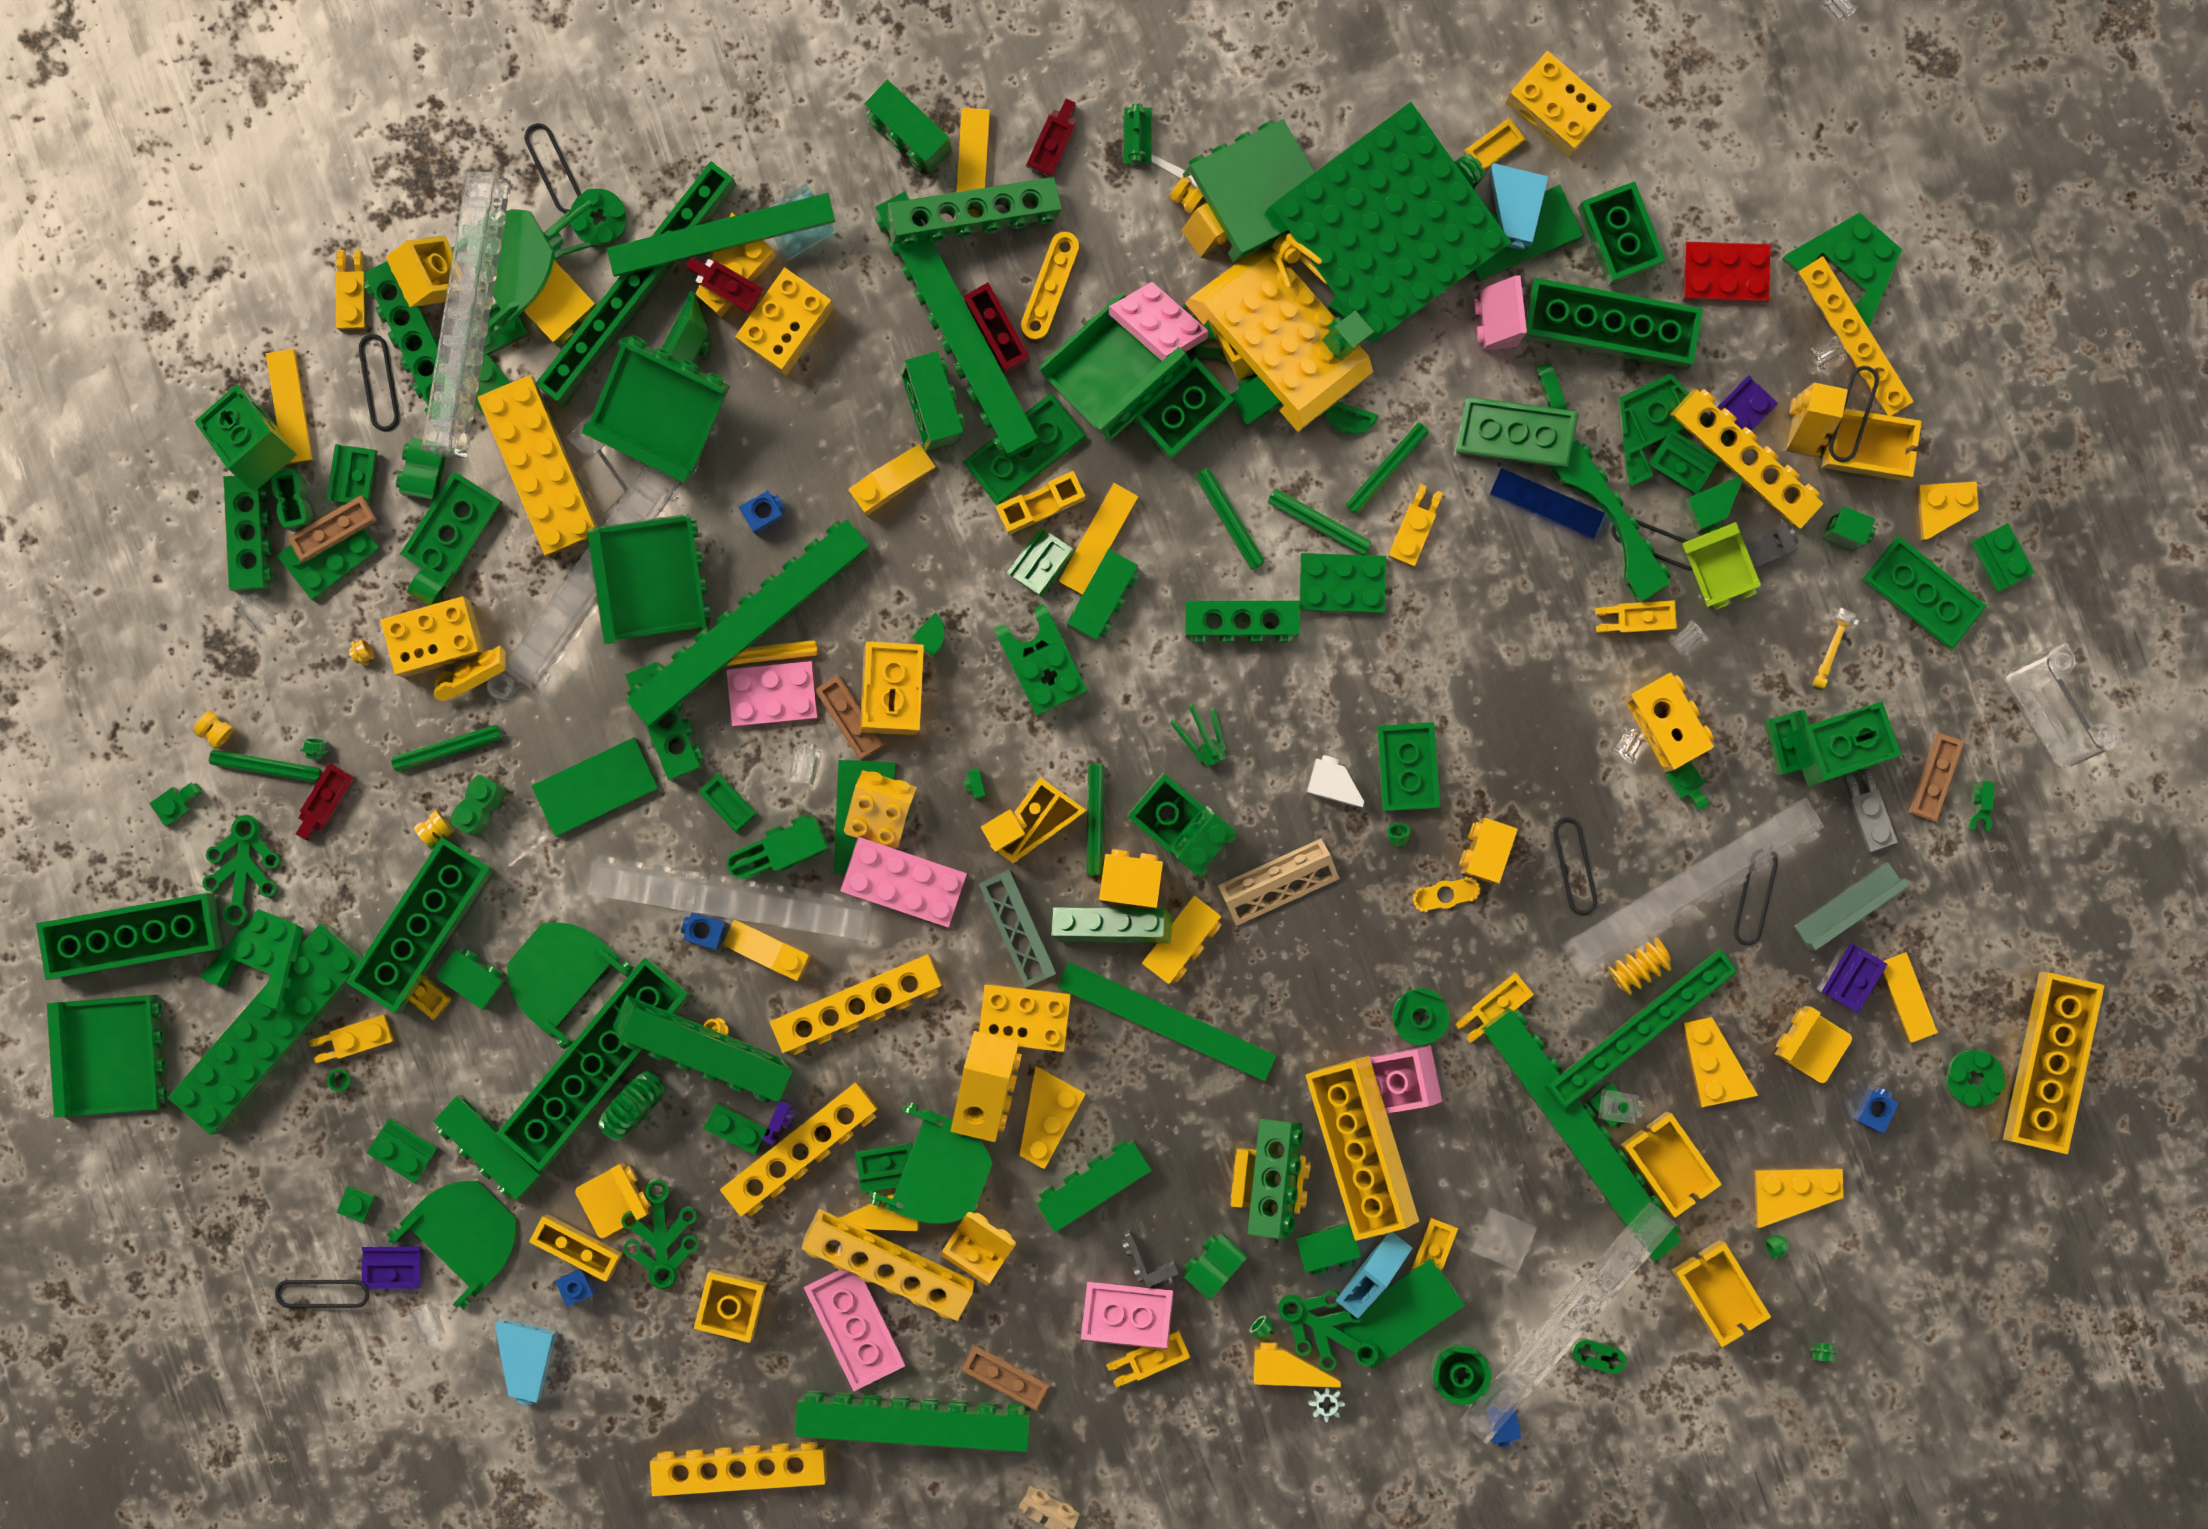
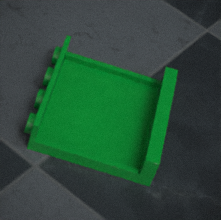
[1182,119,1315,263]
[1038,292,1193,442]
[581,335,730,482]
[586,514,711,645]
[47,995,168,1118]

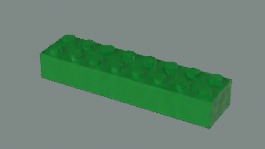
[167,923,364,1135]
[496,957,693,1172]
[795,1390,1031,1452]

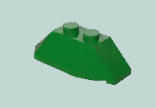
[662,291,712,370]

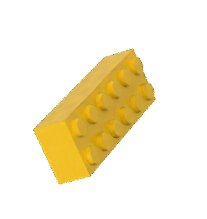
[477,375,598,556]
[2003,972,2105,1154]
[1305,1055,1419,1241]

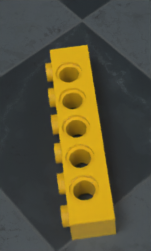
[1797,256,1914,416]
[1670,389,1824,529]
[770,954,943,1056]
[720,1081,878,1217]
[801,1209,974,1321]
[650,1441,827,1496]

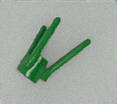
[544,200,592,260]
[1171,704,1227,767]

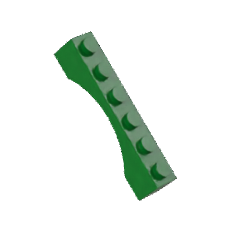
[1549,440,1671,603]

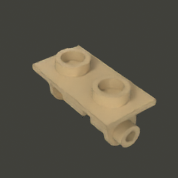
[1018,1486,1080,1529]

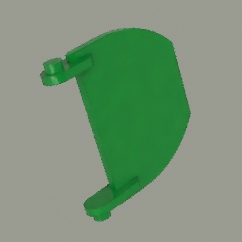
[451,209,555,335]
[507,922,634,1049]
[868,1102,993,1224]
[387,1181,517,1310]

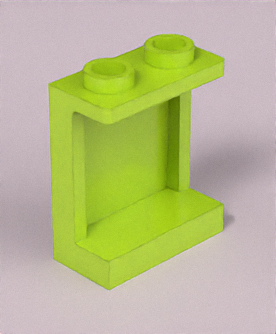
[1682,522,1761,610]

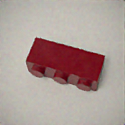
[964,282,1030,375]

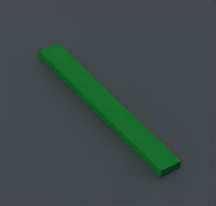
[606,193,836,277]
[1545,949,1738,1110]
[1057,961,1277,1081]

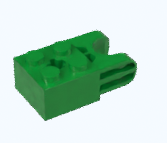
[995,604,1088,717]
[1127,771,1237,878]
[727,814,832,879]

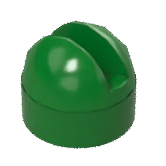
[1387,823,1410,848]
[327,1069,350,1092]
[1764,1235,1790,1260]
[1249,1315,1275,1341]

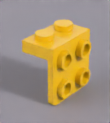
[844,770,917,849]
[1775,1006,1852,1083]
[575,1162,651,1238]
[940,1212,1016,1286]

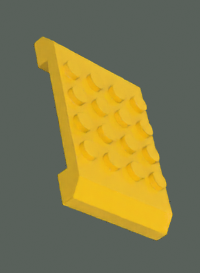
[1185,247,1373,432]

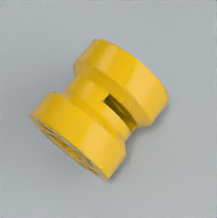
[1169,177,1205,215]
[193,710,234,750]
[414,810,454,849]

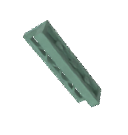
[1793,862,1910,950]
[979,870,1057,988]

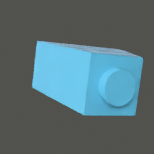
[1489,163,1548,250]
[1335,1232,1412,1318]
[495,1319,557,1405]

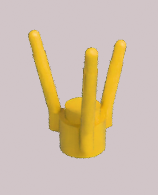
[1271,234,1327,289]

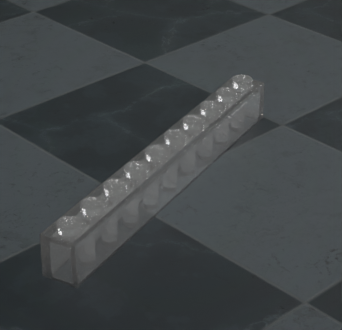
[421,171,511,458]
[505,465,698,690]
[1559,797,1825,977]
[584,855,874,941]
[1460,1201,1676,1444]

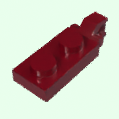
[1026,98,1077,178]
[686,256,765,315]
[295,763,355,841]

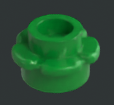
[300,738,329,760]
[1810,1343,1839,1362]

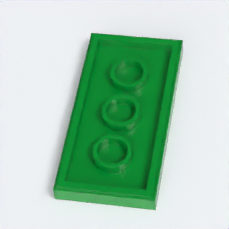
[1474,184,1583,283]
[962,392,1086,506]
[1456,396,1579,469]
[1861,535,1987,650]
[531,737,659,837]
[833,760,896,874]
[1339,1257,1466,1369]

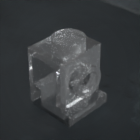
[566,414,605,460]
[1598,1089,1644,1124]

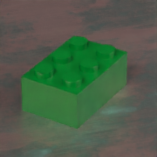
[864,79,952,174]
[1577,181,1666,287]
[899,351,966,452]
[1133,358,1235,461]

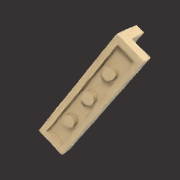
[1218,839,1340,926]

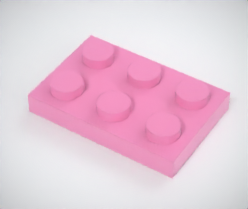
[1109,282,1208,361]
[727,661,818,727]
[1081,1282,1174,1350]

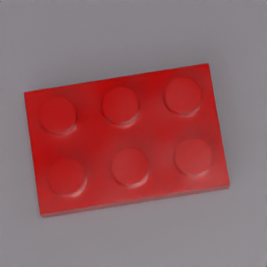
[1683,242,1771,302]

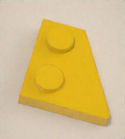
[1917,482,1979,541]

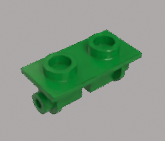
[1123,104,1152,164]

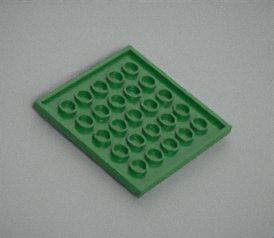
[1271,102,1511,344]

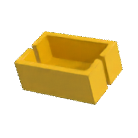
[1821,409,1922,482]
[1620,1112,1722,1218]
[1671,1240,1771,1347]

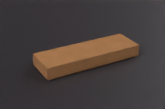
[287,495,377,563]
[814,675,884,761]
[1908,732,1965,822]
[961,1344,1050,1411]

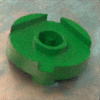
[570,189,627,247]
[1392,988,1450,1046]
[1945,1050,2006,1107]

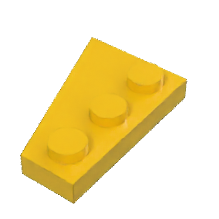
[1682,1017,1758,1107]
[1019,1066,1086,1169]
[1755,1168,1844,1228]

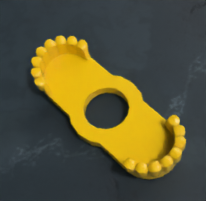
[1412,877,1480,912]

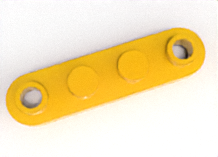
[1021,232,1079,341]

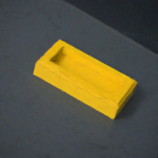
[1463,118,1526,170]

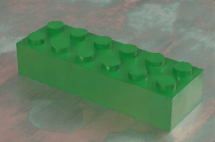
[1523,278,1703,370]
[346,837,494,1015]
[36,893,224,980]
[613,995,792,1103]

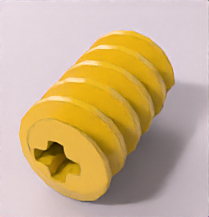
[1607,937,1671,995]

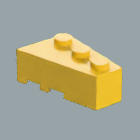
[1181,203,1228,258]
[696,212,777,319]
[1786,383,1848,458]
[990,777,1087,864]

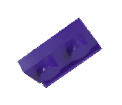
[1709,375,1778,441]
[1821,943,1888,1013]
[762,1099,797,1145]
[361,1246,421,1289]

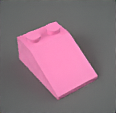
[1473,275,1527,351]
[1370,1045,1443,1114]

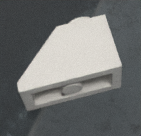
[1306,755,1364,808]

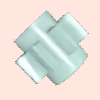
[1308,1387,1345,1422]

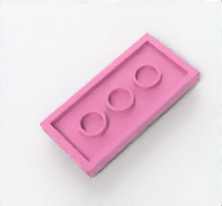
[840,837,967,928]
[804,1270,906,1391]

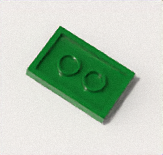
[277,503,381,601]
[1299,553,1386,613]
[1376,722,1440,811]

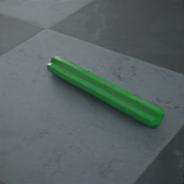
[1346,423,1429,514]
[1195,468,1264,570]
[1268,489,1371,555]
[391,725,502,772]
[209,749,322,783]
[1086,763,1105,876]

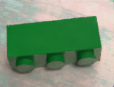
[1067,549,1140,642]

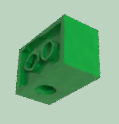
[194,384,297,492]
[1789,701,1902,787]

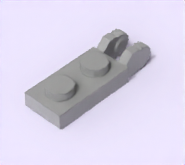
[1845,768,1898,852]

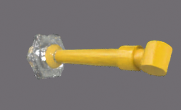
[1812,608,1859,690]

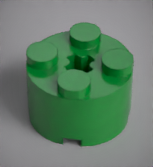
[1430,1343,1491,1405]

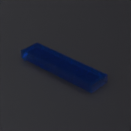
[1489,468,1605,540]

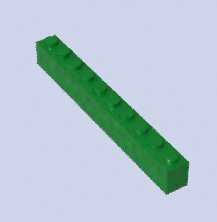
[535,161,737,406]
[874,191,1039,459]
[626,520,869,729]
[1481,1008,1682,1262]

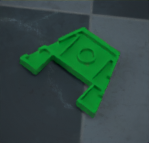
[1782,212,1902,328]
[1617,373,1730,487]
[200,909,304,1013]

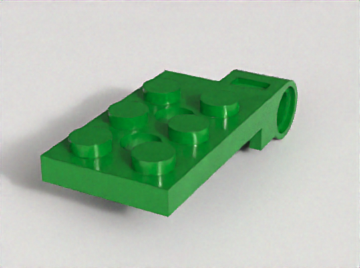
[400,471,503,606]

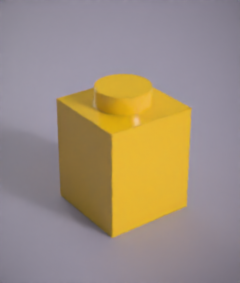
[981,809,1027,852]

